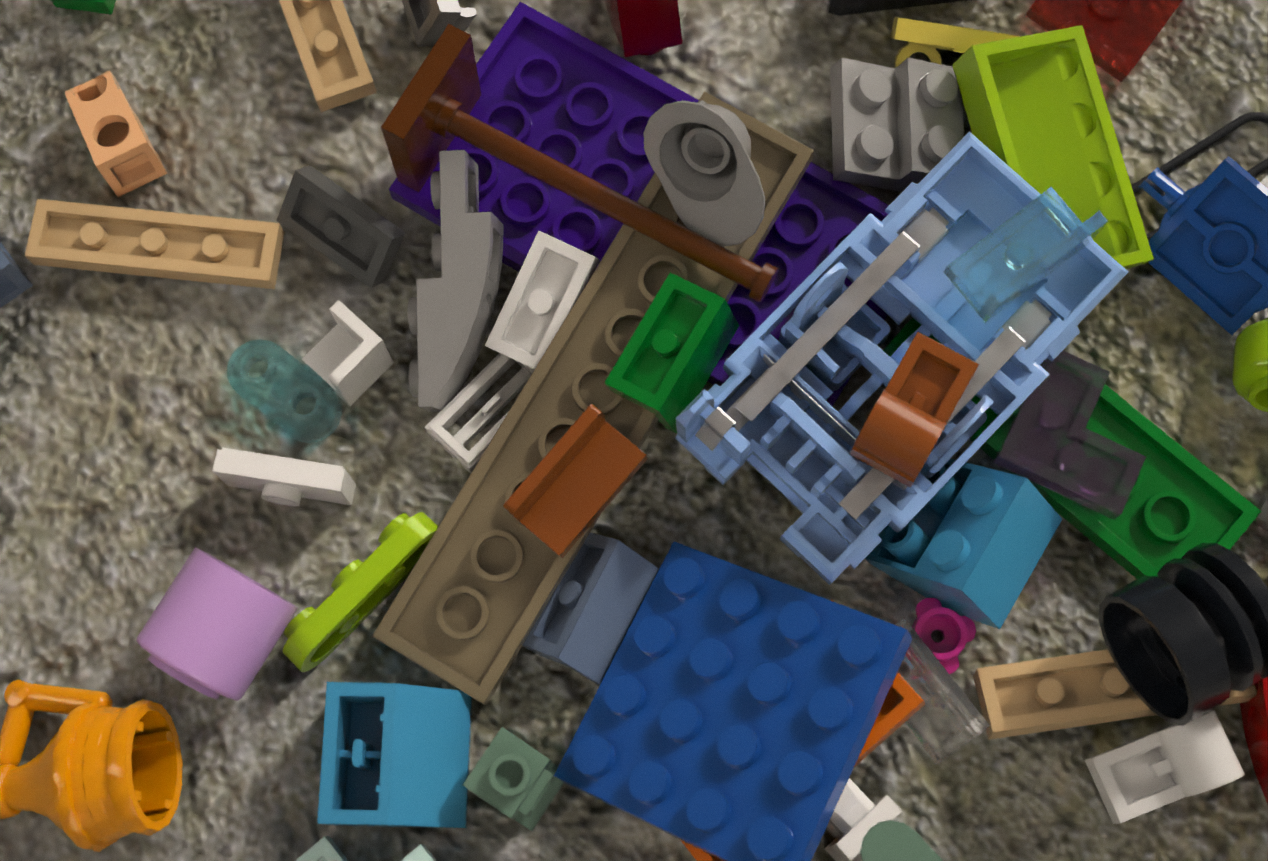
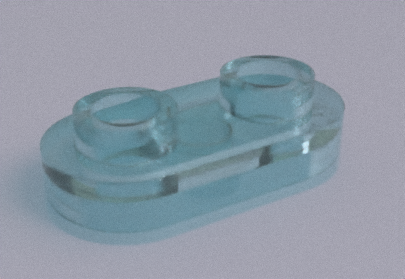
[227,340,342,443]

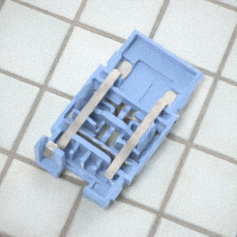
[675,131,1128,585]

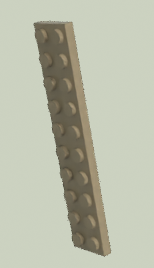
[372,91,814,705]

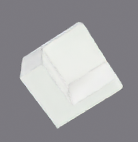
[302,300,394,406]

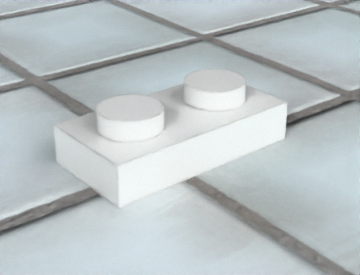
[485,231,599,370]

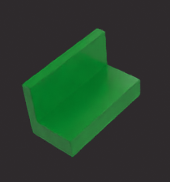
[604,272,739,433]

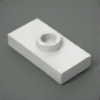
[212,447,356,506]

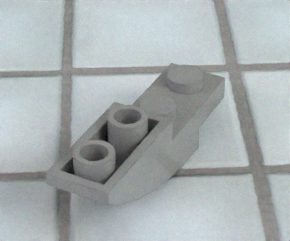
[408,150,504,412]

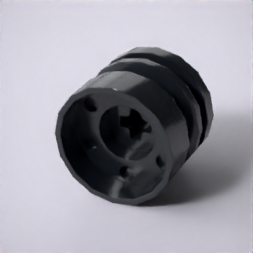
[1099,543,1268,726]

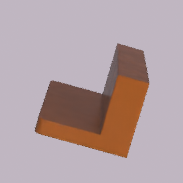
[503,404,648,558]

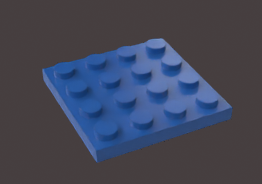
[554,541,913,861]

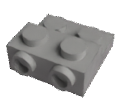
[830,58,967,192]

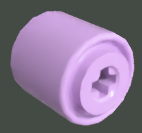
[136,547,298,701]

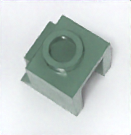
[463,727,564,831]

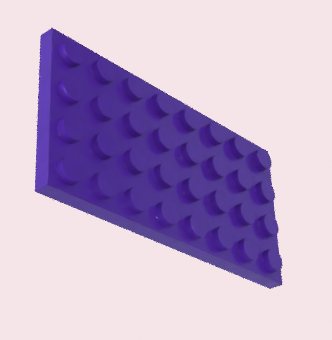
[389,2,889,407]

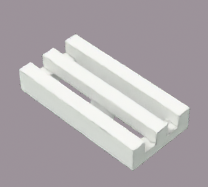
[424,353,534,474]

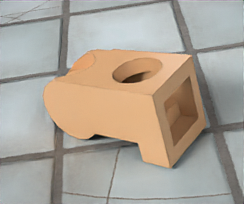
[65,70,167,197]

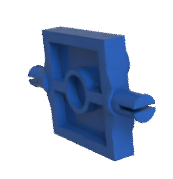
[1139,156,1268,335]

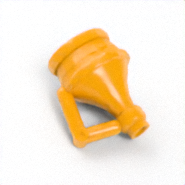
[0,680,183,852]

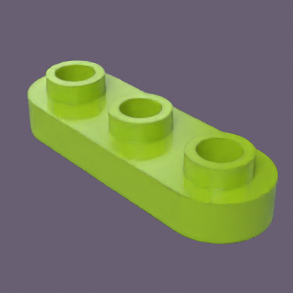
[282,512,439,672]

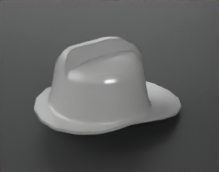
[644,100,765,247]

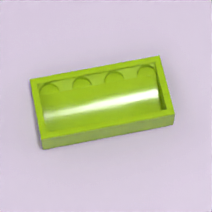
[952,25,1154,269]

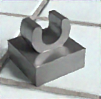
[402,0,477,47]

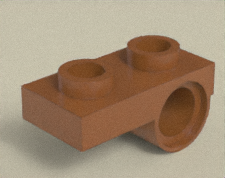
[850,332,979,488]

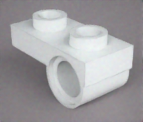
[1085,710,1245,824]

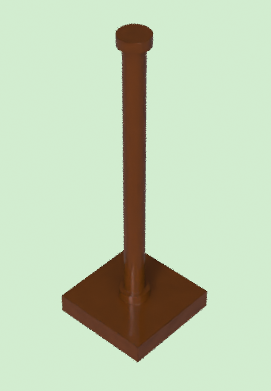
[381,24,779,303]

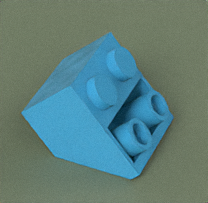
[865,458,1062,629]
[317,682,472,828]

